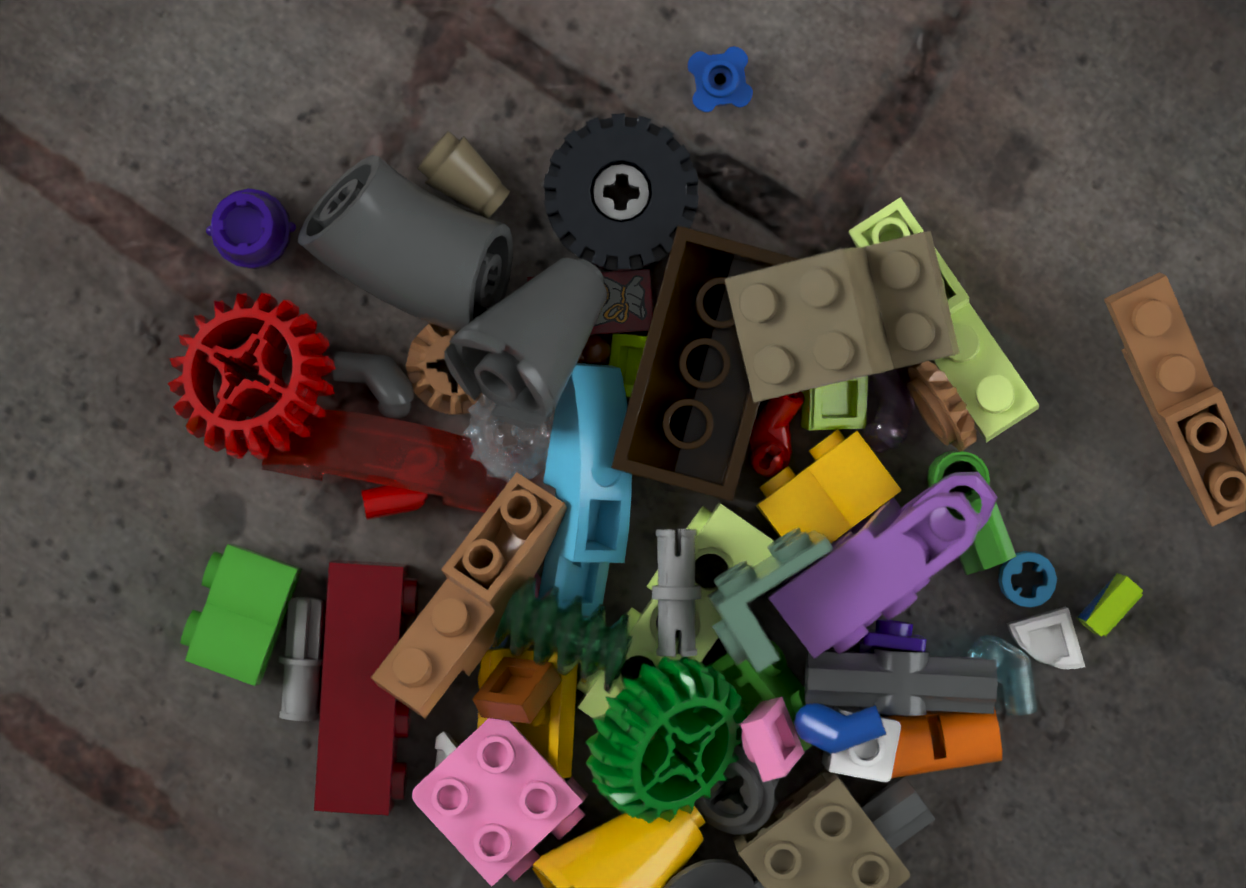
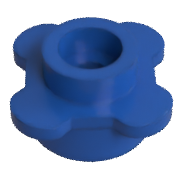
[687,46,753,113]

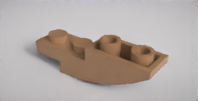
[1104,272,1246,527]
[371,472,567,719]

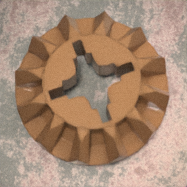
[406,323,490,415]
[907,361,976,451]

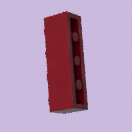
[314,560,419,816]

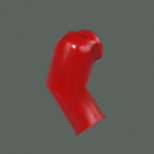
[750,391,805,477]
[361,447,440,520]

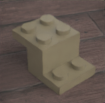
[725,231,960,402]

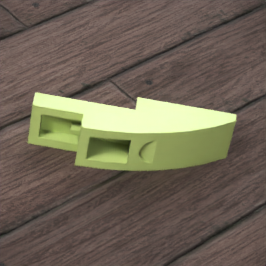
[849,197,1039,443]

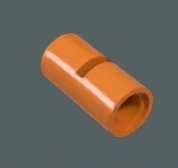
[884,707,1003,779]

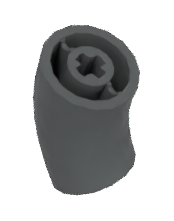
[298,155,513,332]

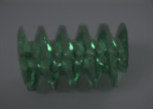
[493,576,633,694]

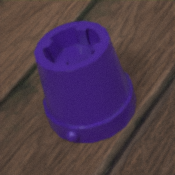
[206,188,296,269]

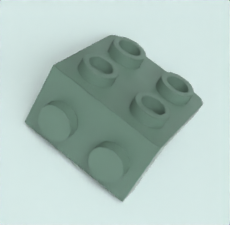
[707,528,833,672]

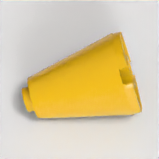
[532,806,705,888]

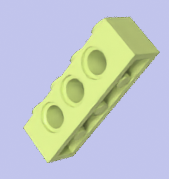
[576,502,774,718]

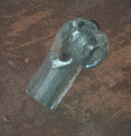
[968,635,1037,716]

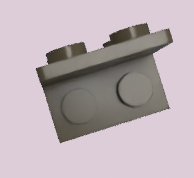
[732,768,910,888]

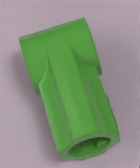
[927,450,1017,575]

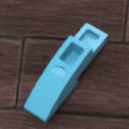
[536,363,632,616]

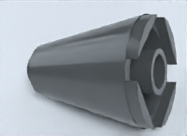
[444,258,608,429]

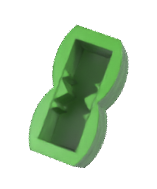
[180,544,302,686]

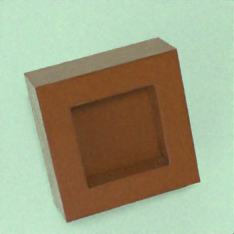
[472,657,562,724]

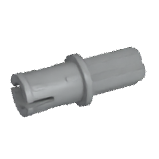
[278,597,325,721]

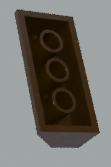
[611,225,799,501]

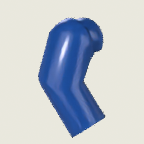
[794,703,887,754]

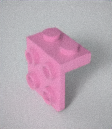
[412,718,589,887]

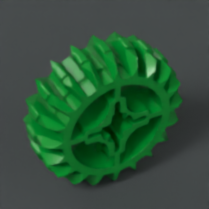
[586,656,748,823]

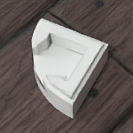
[1007,607,1085,669]

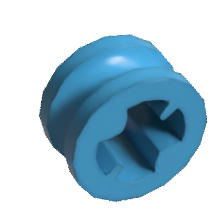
[998,551,1057,608]

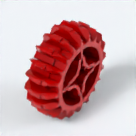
[167,292,336,459]

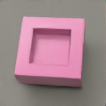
[740,696,804,782]

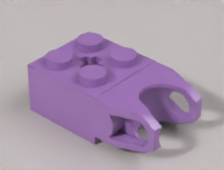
[768,472,997,659]

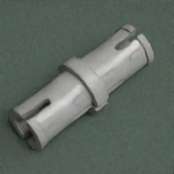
[652,529,701,657]

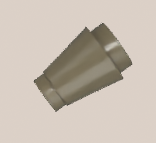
[417,131,510,219]

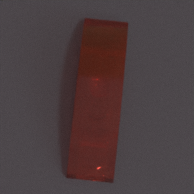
[261,410,516,513]

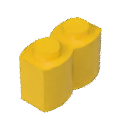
[756,429,902,544]

